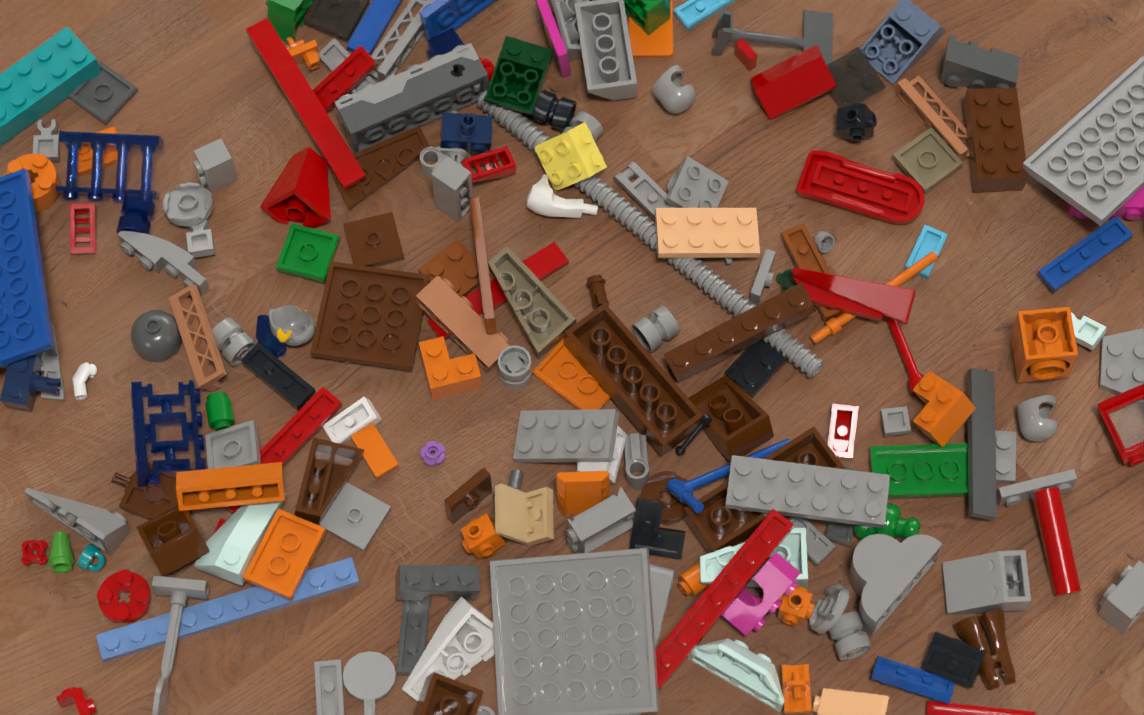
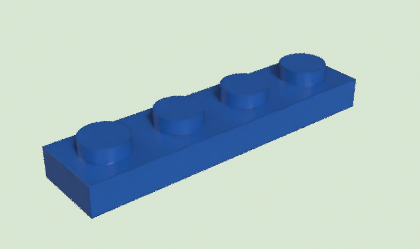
[1037,216,1133,293]

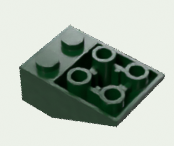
[484,36,553,115]

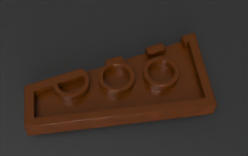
[328,126,430,210]

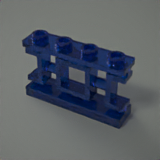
[131,380,206,487]

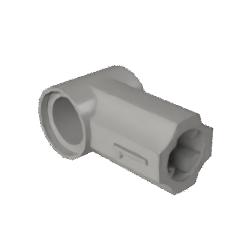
[624,433,650,489]

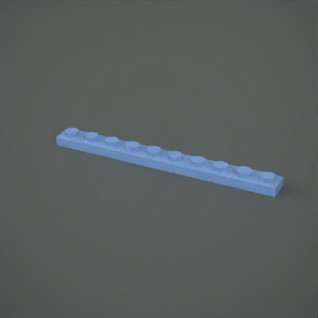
[96,557,360,662]

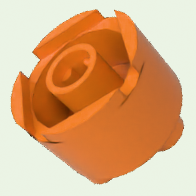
[6,153,61,212]

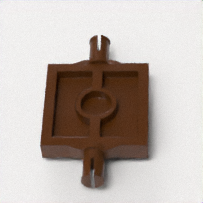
[112,460,195,520]

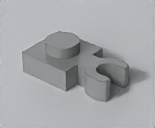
[33,119,60,162]
[186,219,215,258]

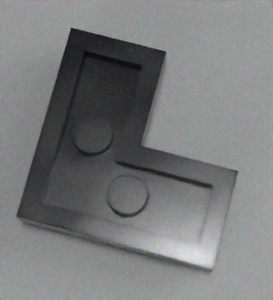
[630,498,686,559]

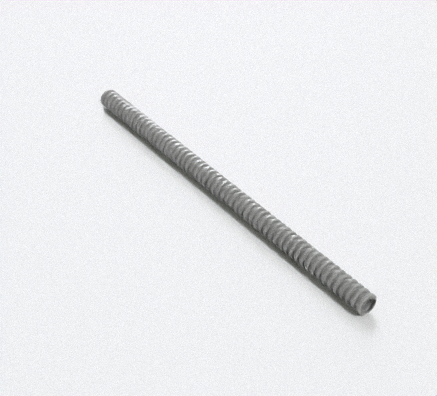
[477,90,824,378]

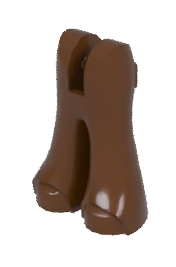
[954,609,1016,690]

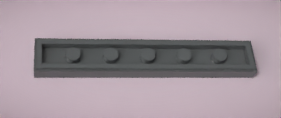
[967,368,997,520]

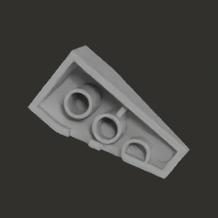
[24,488,130,556]

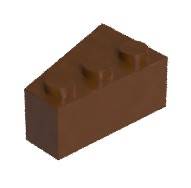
[294,437,364,525]

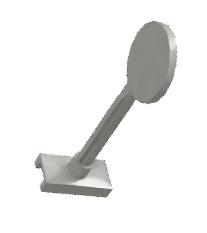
[152,576,209,715]
[342,651,396,715]

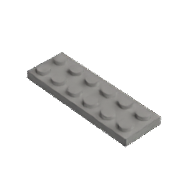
[725,455,890,528]

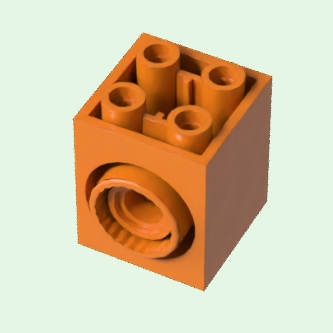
[1010,307,1078,383]

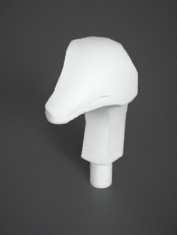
[526,174,598,218]

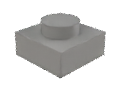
[880,406,911,437]

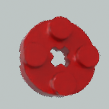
[97,569,151,624]

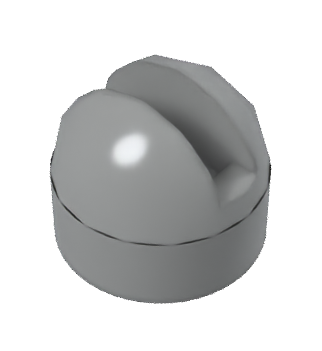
[813,231,835,253]

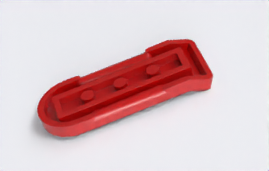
[796,150,925,225]

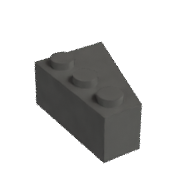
[940,34,1020,89]

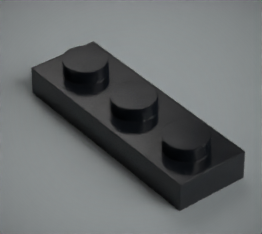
[241,342,316,411]

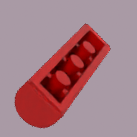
[1032,487,1081,597]

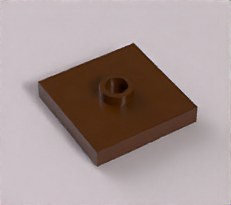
[343,212,405,267]
[444,468,492,525]

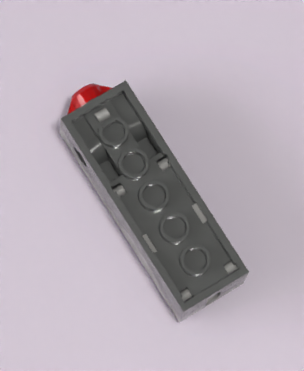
[335,43,495,154]

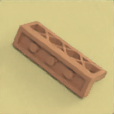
[895,75,969,161]
[168,284,227,392]

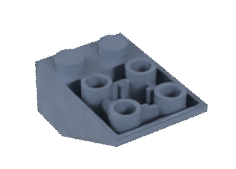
[856,0,946,85]

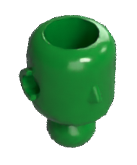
[854,503,921,540]

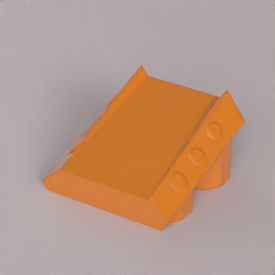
[556,471,610,518]

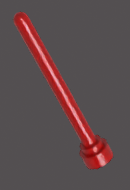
[885,316,924,396]

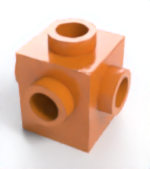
[460,513,507,560]
[777,585,815,627]

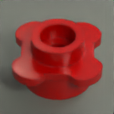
[21,540,48,566]

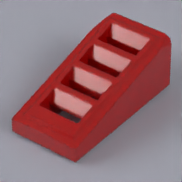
[461,146,517,183]
[69,203,97,255]

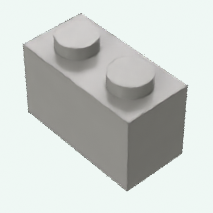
[193,138,238,192]

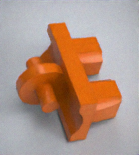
[285,36,320,70]
[781,664,812,714]

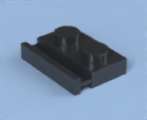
[724,340,786,399]
[922,631,987,688]

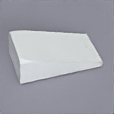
[323,397,382,444]

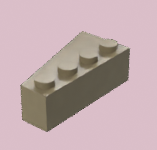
[488,246,576,359]

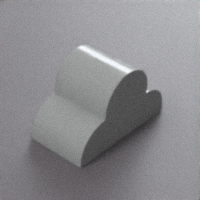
[849,534,943,638]

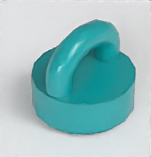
[77,544,105,572]

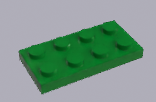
[869,443,969,499]

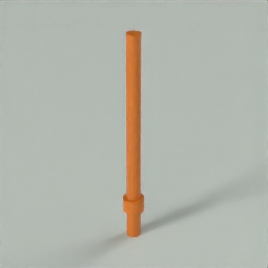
[810,251,938,345]

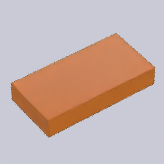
[350,423,399,480]

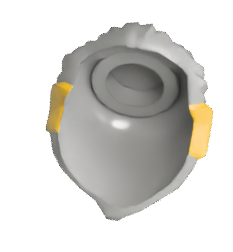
[268,305,315,346]

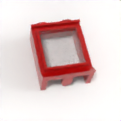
[1097,384,1144,467]

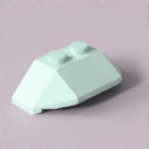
[688,638,785,713]

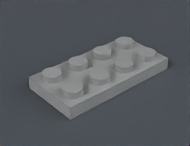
[513,409,619,463]

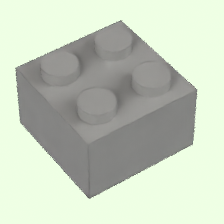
[1098,560,1144,635]

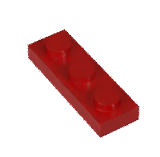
[313,45,379,113]

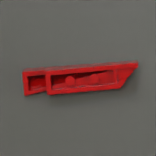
[791,267,916,324]

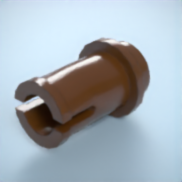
[586,275,609,309]

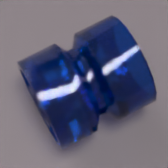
[116,195,156,234]

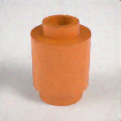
[677,561,710,597]

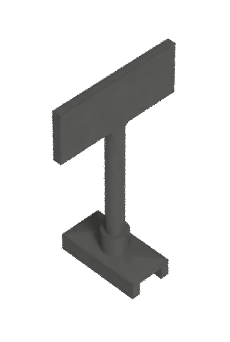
[711,10,833,74]

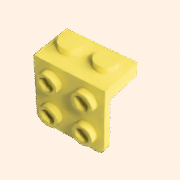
[535,122,607,190]

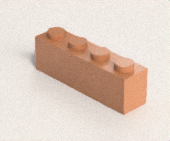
[415,275,510,373]

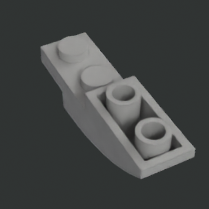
[118,231,209,296]

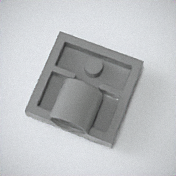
[665,156,729,208]

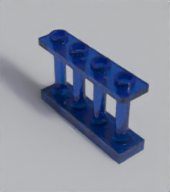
[56,131,163,203]

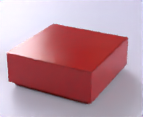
[734,38,757,72]

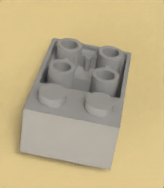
[942,550,1031,614]

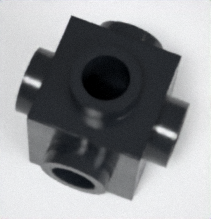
[836,103,877,141]

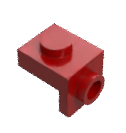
[56,687,97,715]

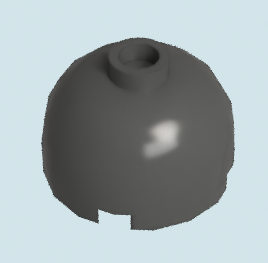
[131,310,183,362]

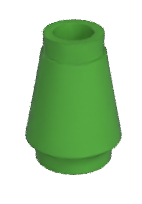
[48,532,75,573]

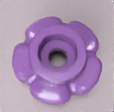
[420,441,446,466]

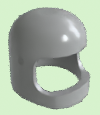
[652,65,696,114]
[1017,395,1058,442]

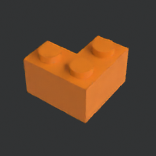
[419,336,482,400]
[913,370,976,447]

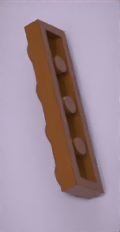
[781,223,844,322]

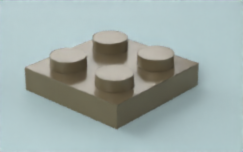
[892,127,964,194]

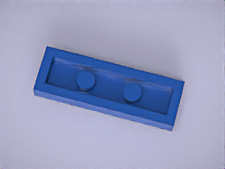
[871,656,955,704]

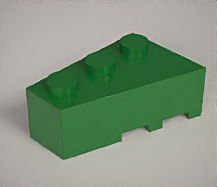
[266,0,319,43]
[624,0,671,36]

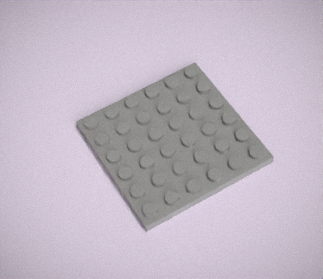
[490,548,659,715]

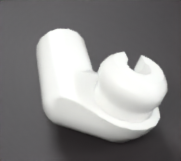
[72,362,97,400]

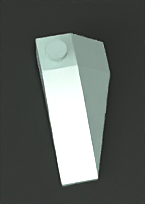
[194,493,286,586]
[700,528,808,588]

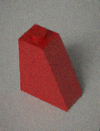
[260,147,331,228]

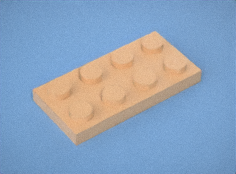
[655,208,760,258]

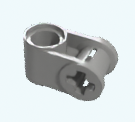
[420,147,468,178]

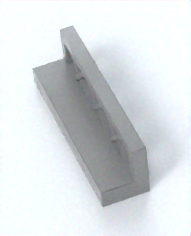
[369,0,435,82]

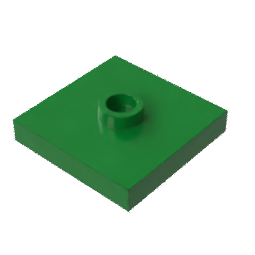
[276,223,340,283]

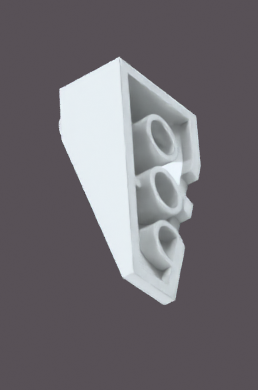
[402,597,495,701]

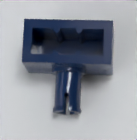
[440,112,493,155]
[0,355,61,411]

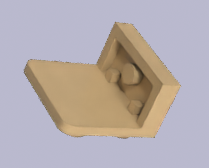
[494,484,554,546]

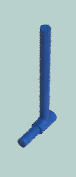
[667,438,790,513]

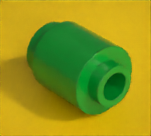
[205,392,235,431]

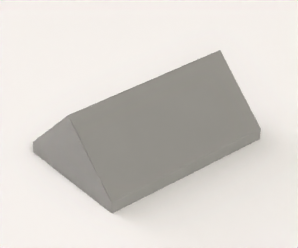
[550,0,589,62]

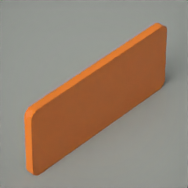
[629,0,673,58]

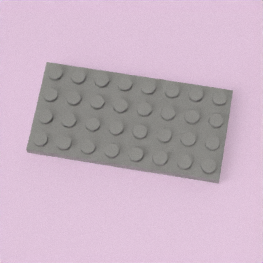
[1022,55,1144,226]

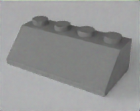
[574,0,637,100]

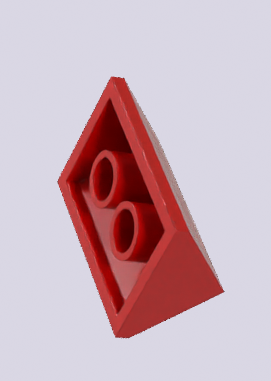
[751,44,838,120]

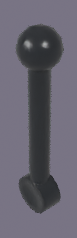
[676,414,712,456]

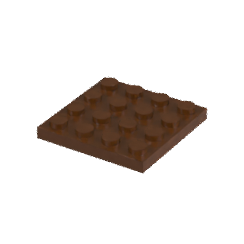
[310,261,430,371]

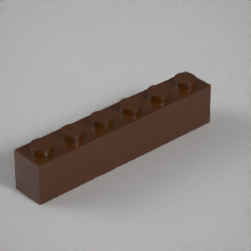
[664,282,816,383]

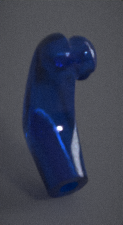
[256,315,286,357]

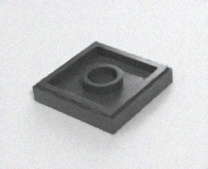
[68,61,138,126]

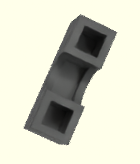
[395,565,480,601]

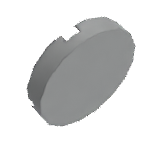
[163,182,214,227]
[809,583,850,634]

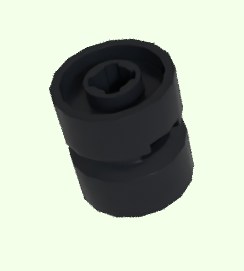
[532,90,577,131]

